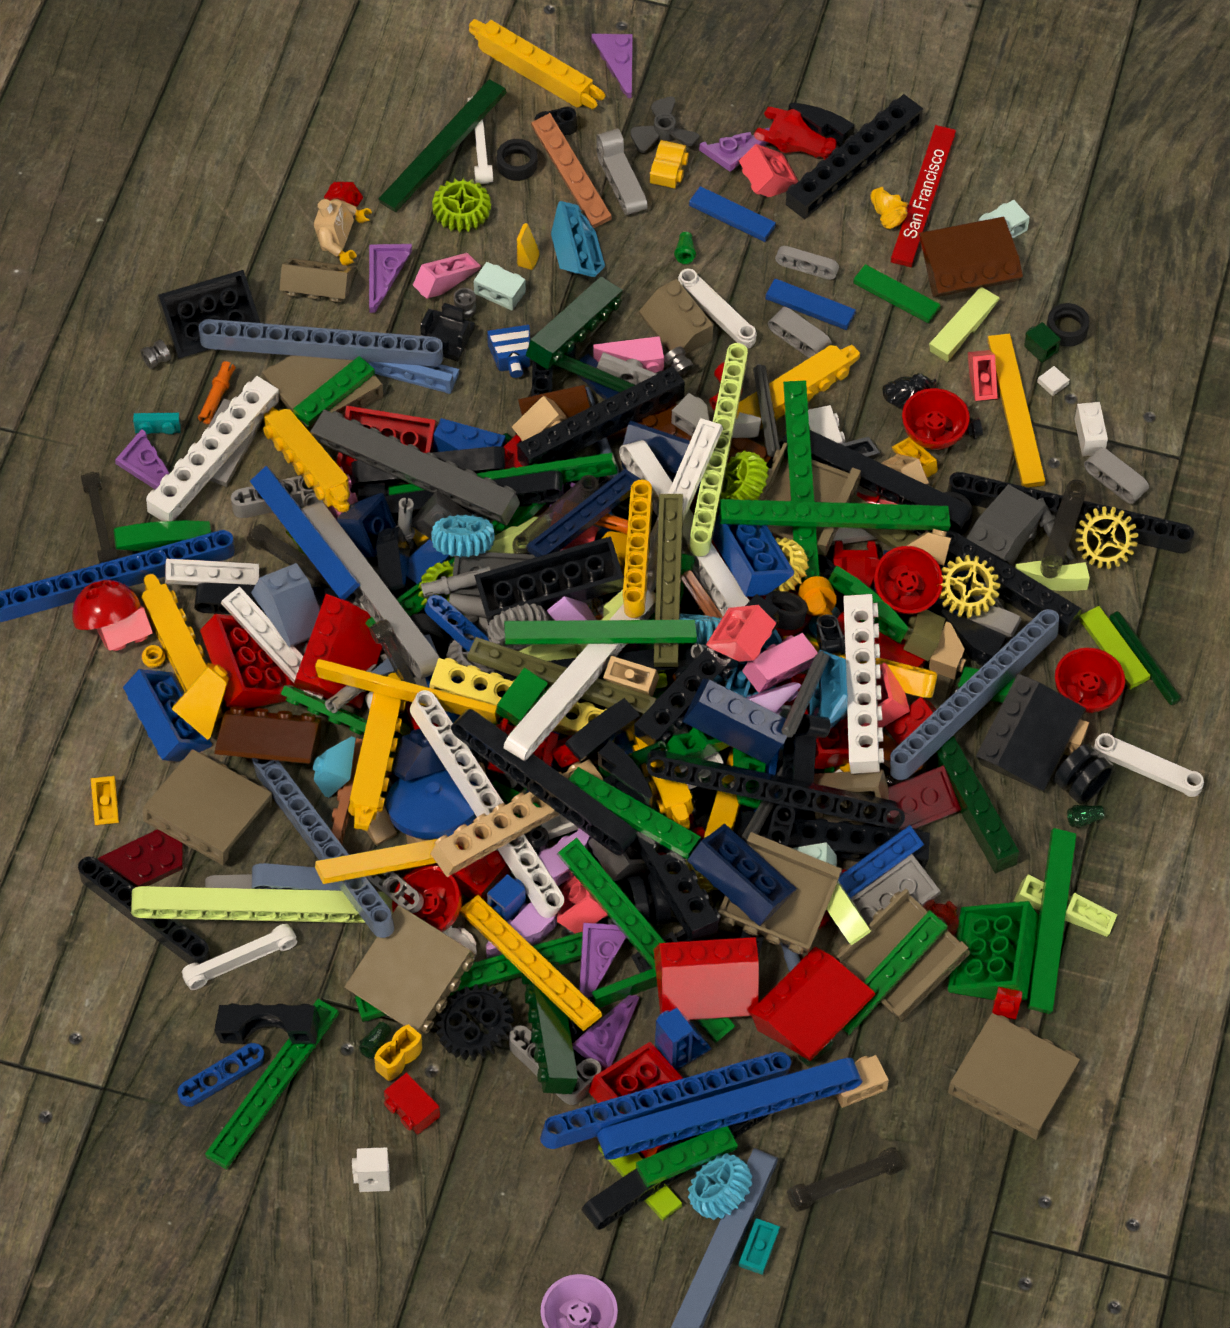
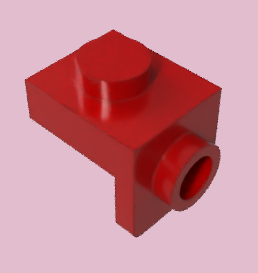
[324,182,363,208]
[552,735,579,768]
[992,987,1022,1020]

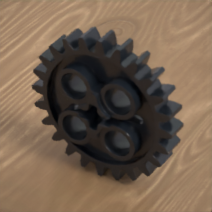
[436,984,515,1061]

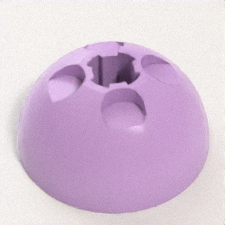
[541,1274,618,1328]

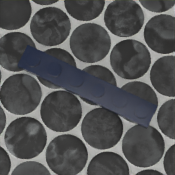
[527,469,641,557]

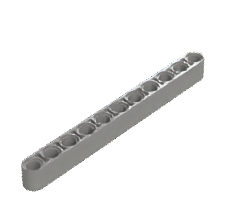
[301,501,440,680]

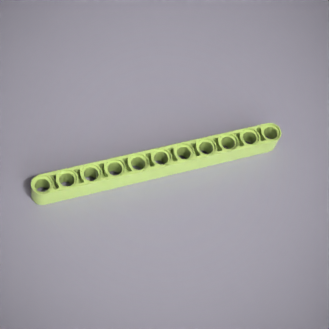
[689,343,748,556]
[131,886,393,923]

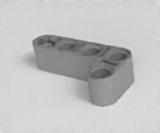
[596,128,647,215]
[231,476,324,518]
[509,1025,601,1105]

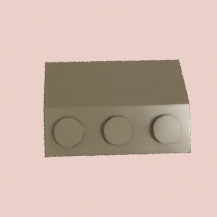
[279,258,355,302]
[639,279,713,354]
[814,770,889,826]

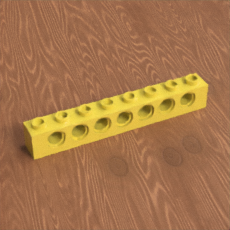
[429,658,615,742]

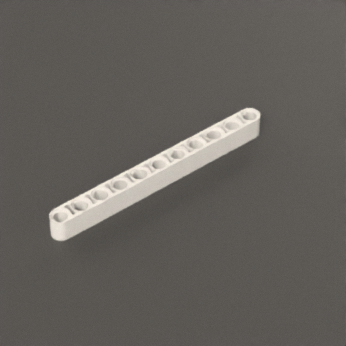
[619,440,749,616]
[504,588,656,761]
[410,690,564,918]

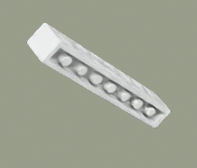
[146,376,279,521]
[844,594,884,774]

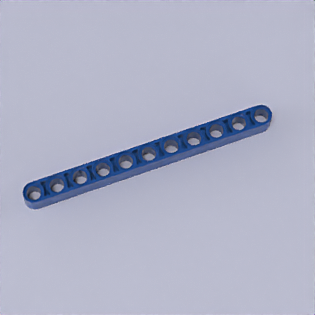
[0,530,235,622]
[540,1052,791,1149]
[597,1058,863,1160]

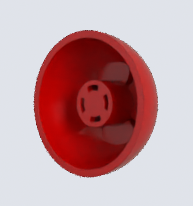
[902,388,970,450]
[874,546,943,614]
[72,580,140,630]
[1055,648,1125,713]
[392,866,462,932]

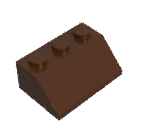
[518,385,592,418]

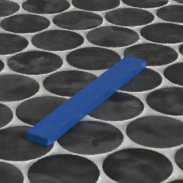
[250,466,360,600]

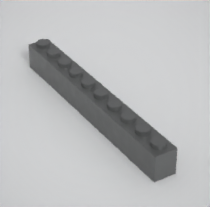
[310,410,520,526]

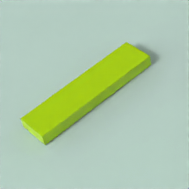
[1079,606,1150,689]
[598,1144,682,1221]

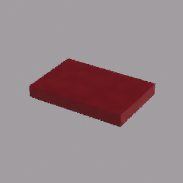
[888,765,961,830]

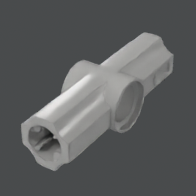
[597,352,656,385]

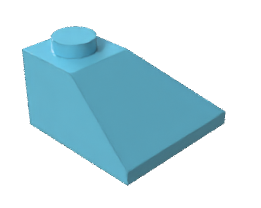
[313,736,356,798]

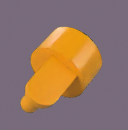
[798,576,836,617]

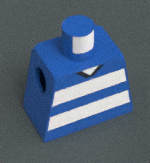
[487,325,530,378]

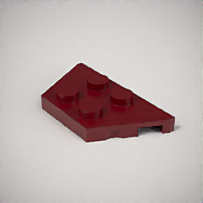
[97,829,183,888]

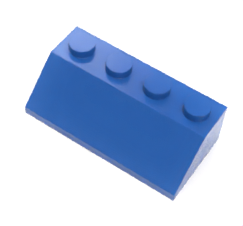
[712,515,794,597]
[123,669,212,761]

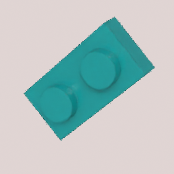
[133,413,181,434]
[739,1218,780,1275]

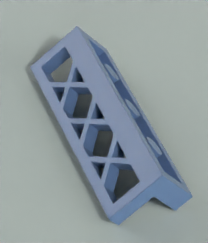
[366,361,459,394]

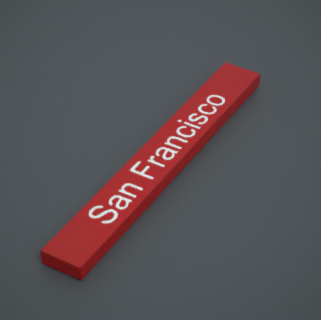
[891,125,956,268]

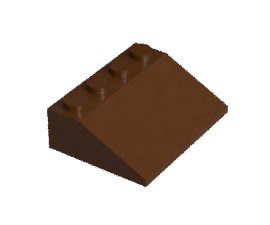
[919,216,1023,298]
[214,706,322,763]

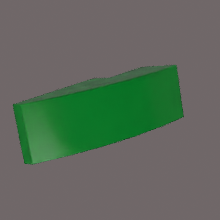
[664,727,729,766]

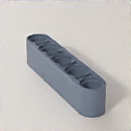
[252,863,369,891]

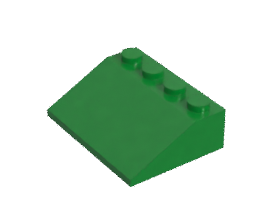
[948,901,1039,1000]

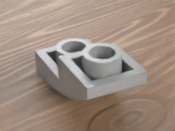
[713,412,761,438]
[967,605,1022,637]

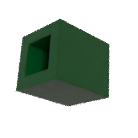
[1024,322,1061,363]

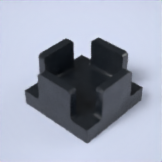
[420,303,475,362]

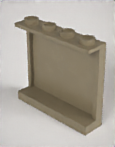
[262,344,383,436]
[759,443,861,557]
[143,749,272,865]
[718,832,842,955]
[836,888,970,1022]
[344,905,475,1036]
[948,1013,1080,1140]

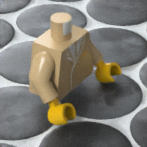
[314,199,372,265]

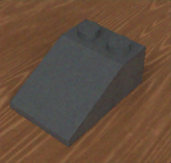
[967,484,1047,565]

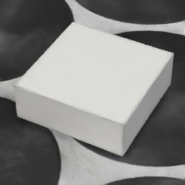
[1037,366,1070,396]

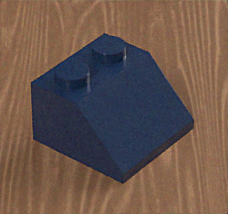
[337,493,396,558]
[390,729,446,781]

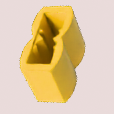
[650,140,689,188]
[374,1024,422,1081]

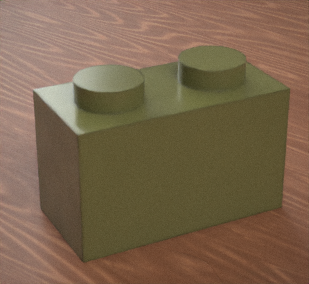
[903,609,945,661]

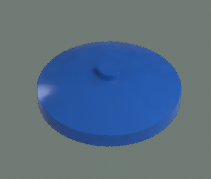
[386,770,477,839]

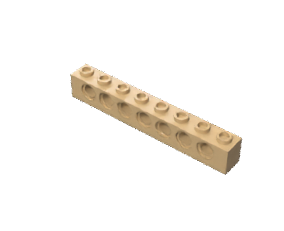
[430,759,603,877]

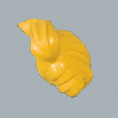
[870,187,908,229]

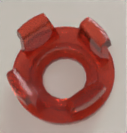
[923,899,959,936]

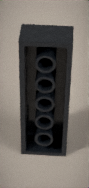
[474,536,624,625]

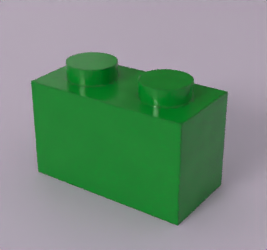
[496,668,548,726]

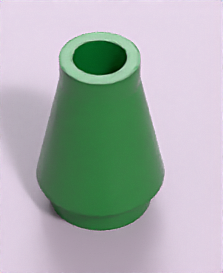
[674,232,696,264]

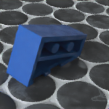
[433,418,506,452]
[655,1008,712,1071]

